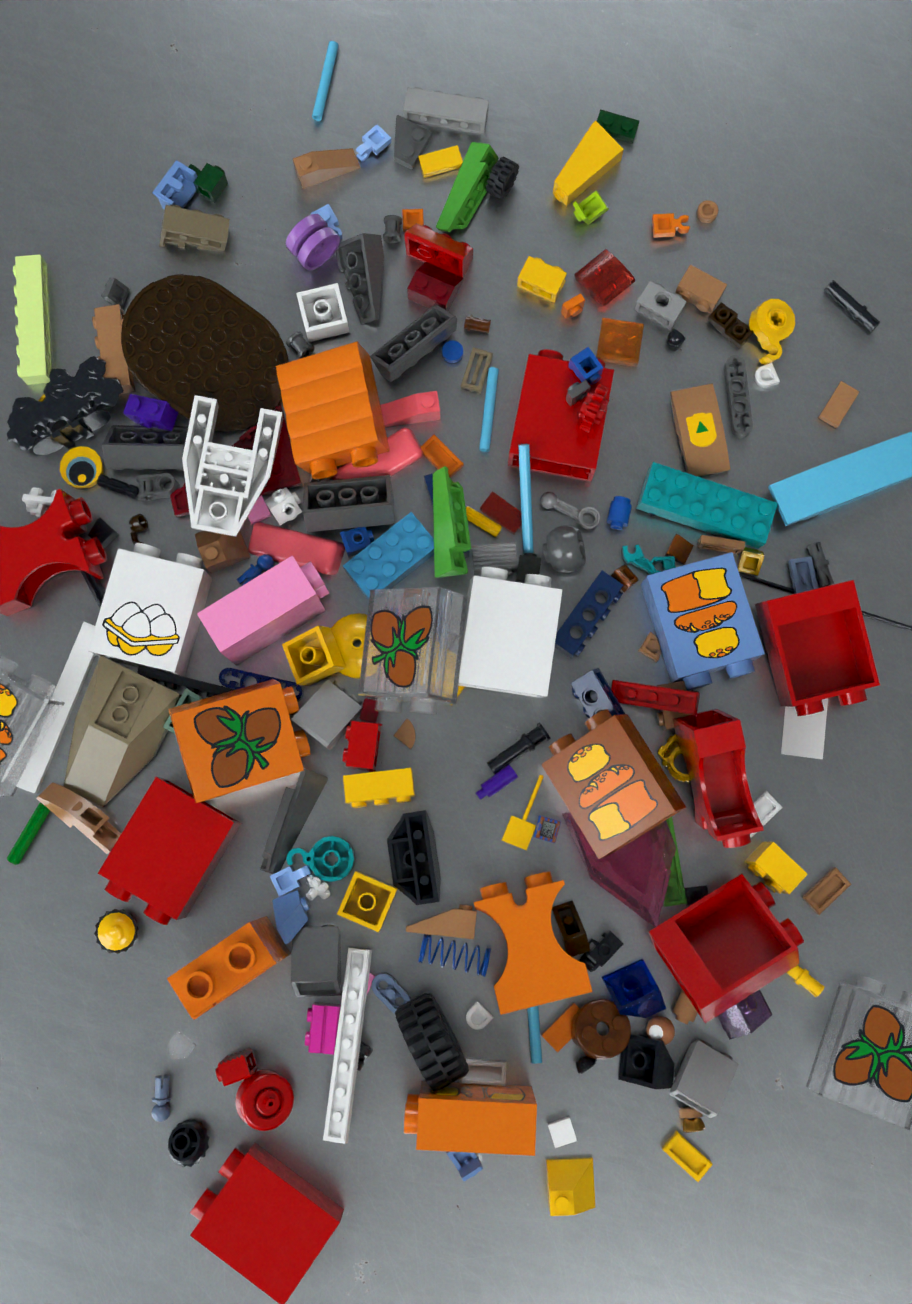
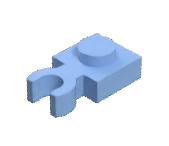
[310,204,343,240]

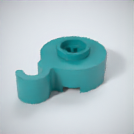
[286,836,355,882]

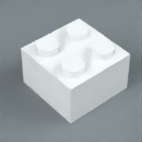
[296,283,350,342]

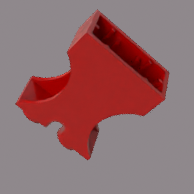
[0,489,107,616]
[673,709,764,848]

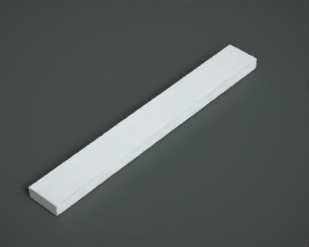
[15,622,95,794]
[323,947,372,1144]

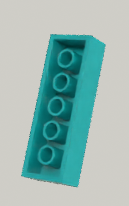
[636,462,778,549]

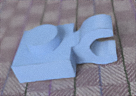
[356,124,391,162]
[270,865,313,896]

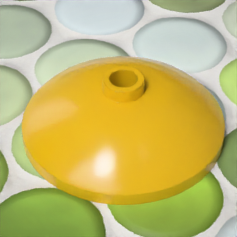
[331,613,384,679]

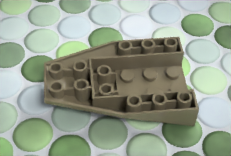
[63,656,182,807]

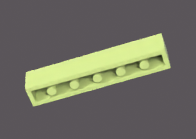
[13,254,52,385]

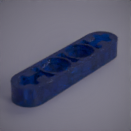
[219,668,304,702]

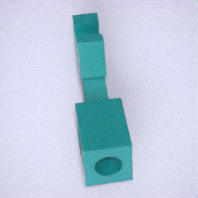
[622,545,676,574]

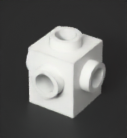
[264,487,302,525]

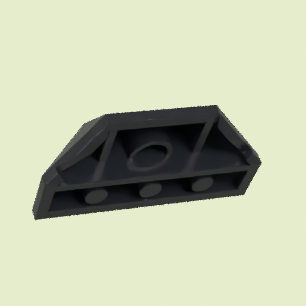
[387,810,441,905]

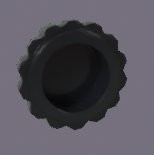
[576,1056,597,1074]

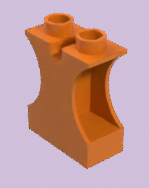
[474,871,592,1015]

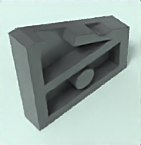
[394,115,432,170]

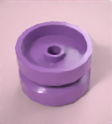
[285,214,340,270]

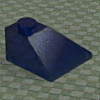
[602,959,666,1018]

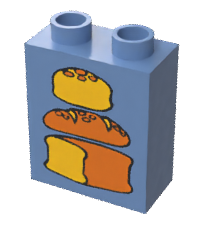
[641,552,765,691]

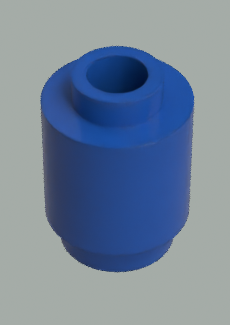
[607,496,632,530]

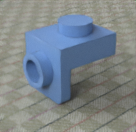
[446,1151,483,1181]

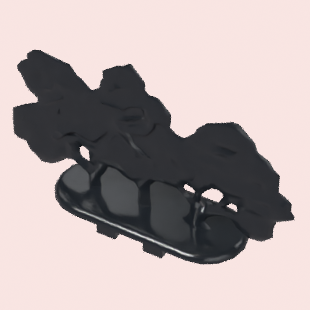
[7,356,124,455]

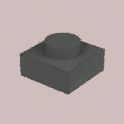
[566,380,591,406]

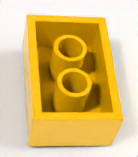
[343,768,416,808]

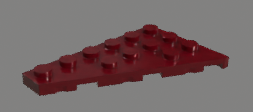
[170,405,302,517]

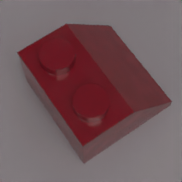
[407,262,464,311]

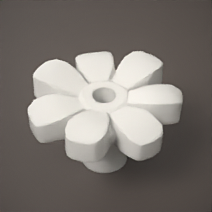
[306,875,330,900]

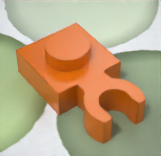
[652,213,690,238]

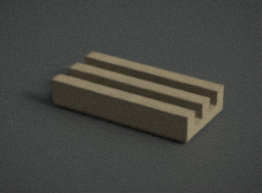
[461,347,493,394]

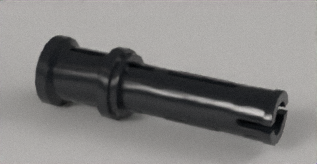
[487,722,551,774]

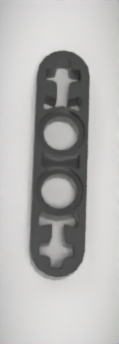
[724,355,753,438]

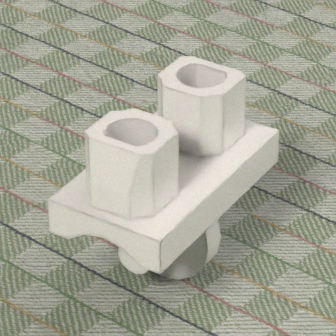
[22,487,56,519]

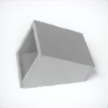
[291,680,362,751]

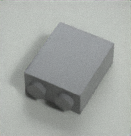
[669,1040,739,1118]

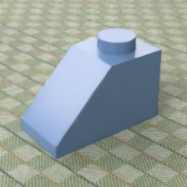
[272,890,310,944]

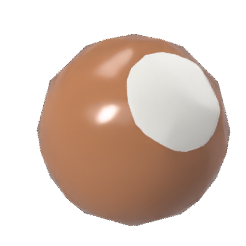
[646,1016,675,1045]

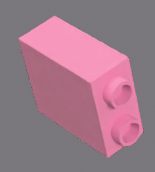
[197,556,329,666]

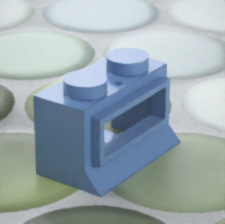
[152,160,197,209]

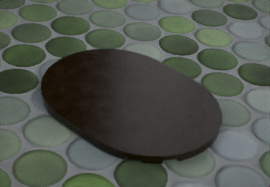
[121,274,289,432]

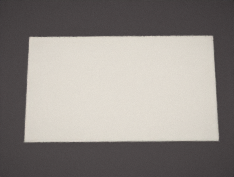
[781,698,828,759]

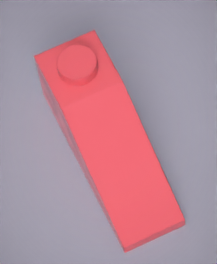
[380,391,440,427]

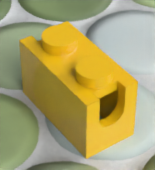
[517,256,567,303]

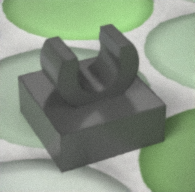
[101,278,130,308]

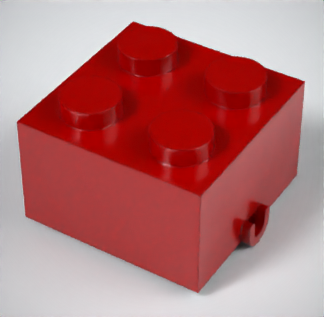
[343,721,382,772]

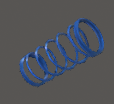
[418,934,491,977]

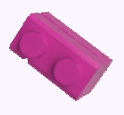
[305,1002,341,1055]

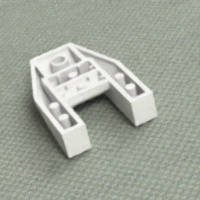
[182,395,283,537]

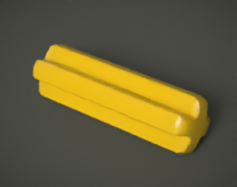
[466,506,502,537]

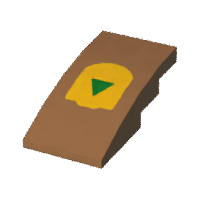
[670,383,731,476]

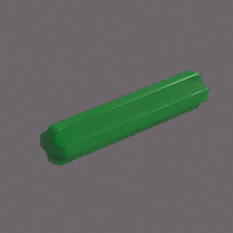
[7,802,50,865]

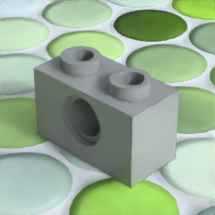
[635,281,687,330]

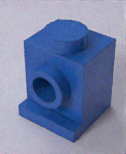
[568,347,604,385]
[340,527,375,557]

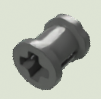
[383,215,402,243]
[286,332,315,359]

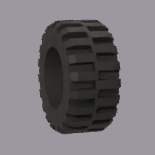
[395,993,469,1090]

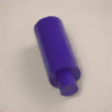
[476,765,518,800]

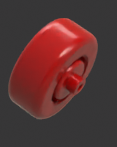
[236,1070,294,1131]

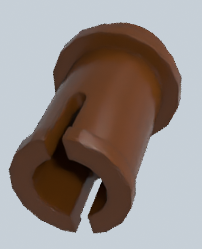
[464,314,491,334]

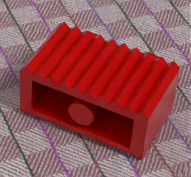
[215,1048,258,1086]

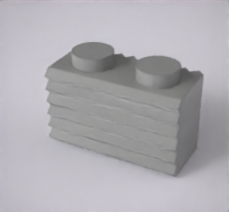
[472,542,518,576]

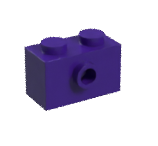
[123,394,178,431]

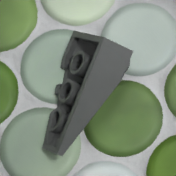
[336,233,384,324]

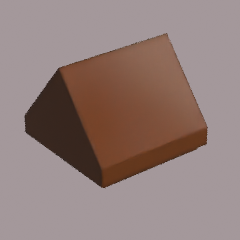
[611,564,639,593]

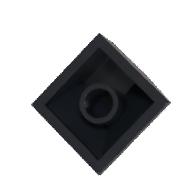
[619,1034,675,1090]

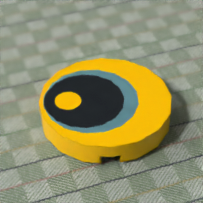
[60,446,104,489]

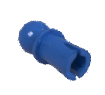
[236,554,274,586]

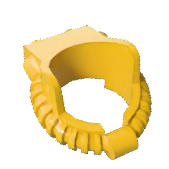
[658,734,690,782]

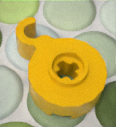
[749,299,795,365]

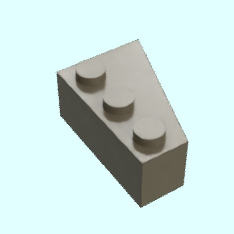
[159,205,230,251]

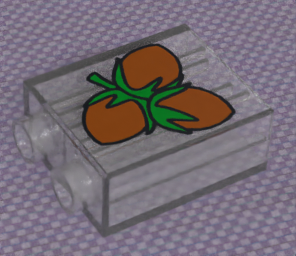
[358,587,468,715]
[806,974,912,1130]

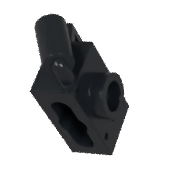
[579,930,624,972]

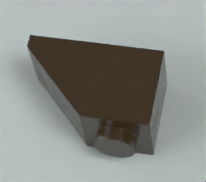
[552,900,591,957]

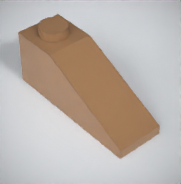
[293,148,360,189]
[406,904,477,939]

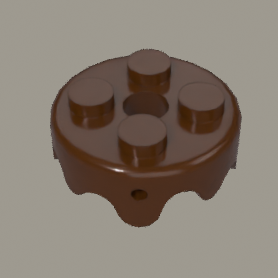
[571,999,631,1060]

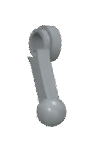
[540,492,600,529]

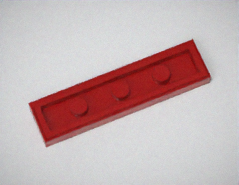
[611,680,700,715]

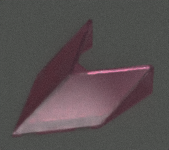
[562,812,676,927]

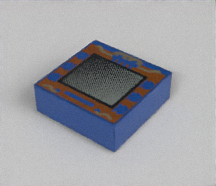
[533,815,561,843]

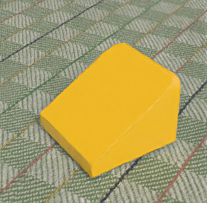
[737,547,765,576]

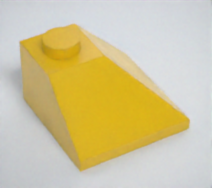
[546,1158,595,1216]

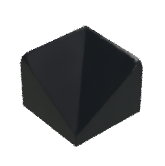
[88,517,119,549]

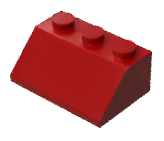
[404,224,473,278]

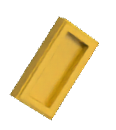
[418,145,463,178]
[662,1130,713,1182]

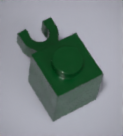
[188,163,228,203]

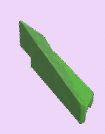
[433,466,471,578]

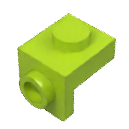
[573,191,609,225]

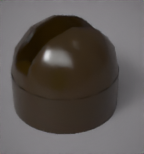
[129,514,148,533]

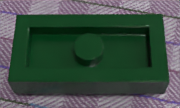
[597,109,640,143]

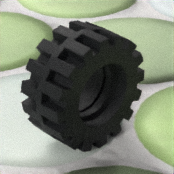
[486,156,519,199]

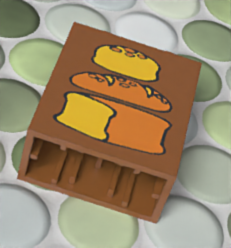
[541,709,686,859]

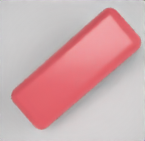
[332,428,424,480]
[248,522,345,575]

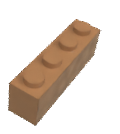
[92,304,136,394]

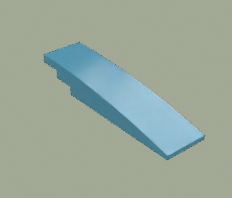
[768,432,912,526]

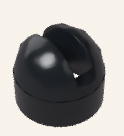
[667,329,686,347]

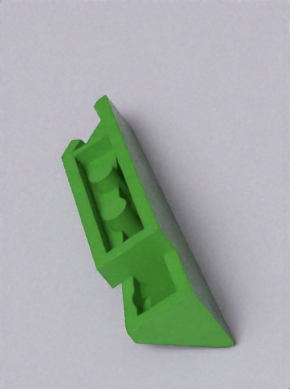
[436,142,499,232]

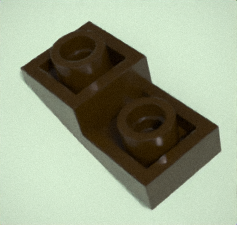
[708,302,754,349]

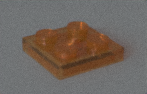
[596,318,644,367]

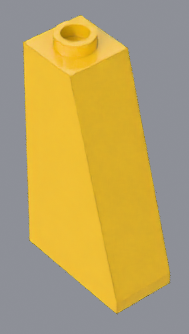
[553,120,624,206]

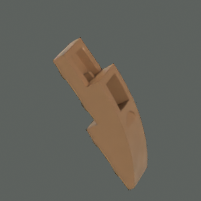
[36,782,121,854]

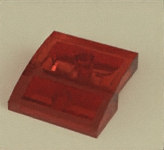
[574,249,635,306]

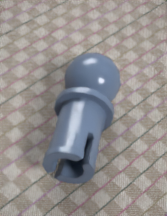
[151,1075,171,1122]

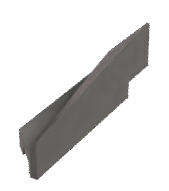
[260,769,328,874]

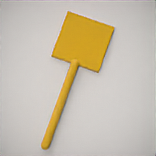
[502,775,544,850]

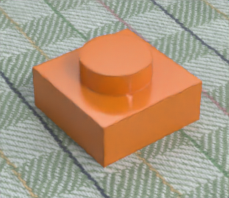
[561,293,585,319]

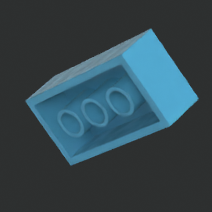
[343,512,434,604]

